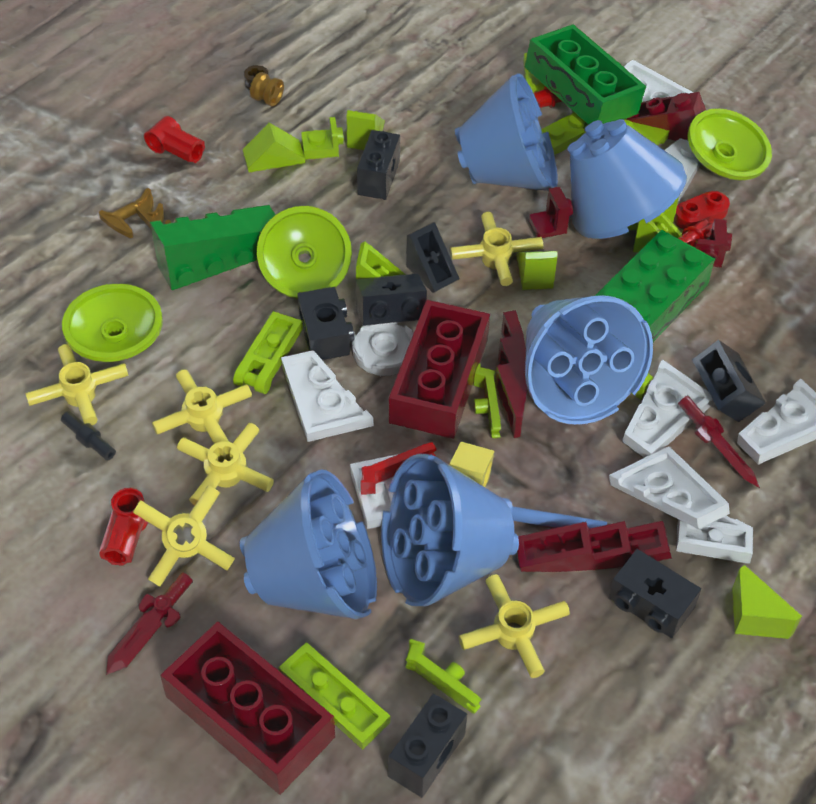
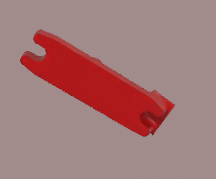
[361,442,437,495]

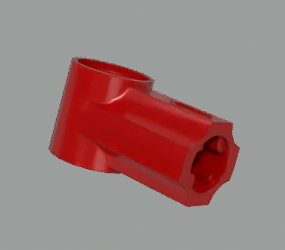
[144,116,205,164]
[99,488,148,566]

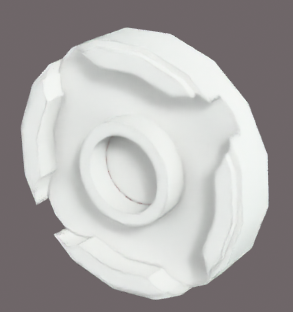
[352,322,414,376]

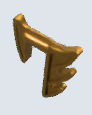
[99,188,171,238]

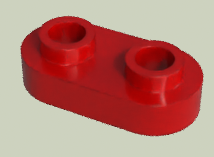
[674,191,730,229]

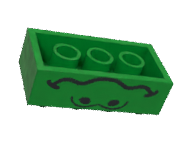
[524,24,646,125]
[595,230,715,342]

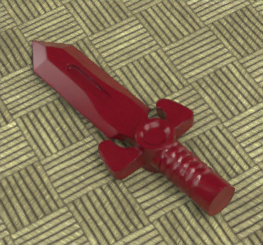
[678,395,760,488]
[106,572,193,675]

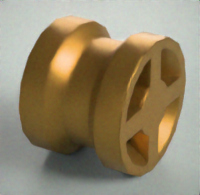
[250,72,284,106]

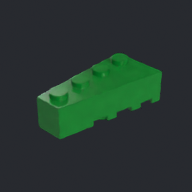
[150,205,276,291]

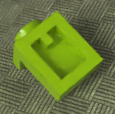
[301,117,344,160]

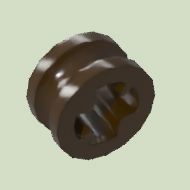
[244,65,269,90]

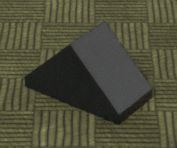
[406,222,460,293]

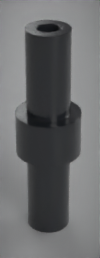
[61,411,116,461]

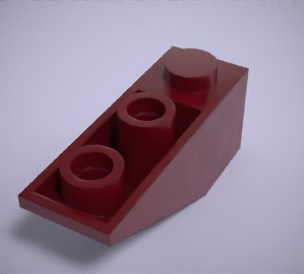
[624,92,706,141]

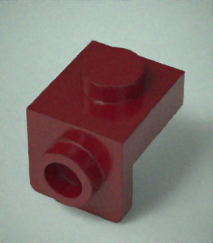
[529,187,573,238]
[694,219,732,268]

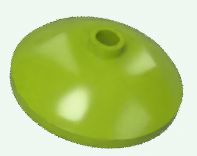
[688,109,772,180]
[257,206,352,299]
[62,284,163,362]

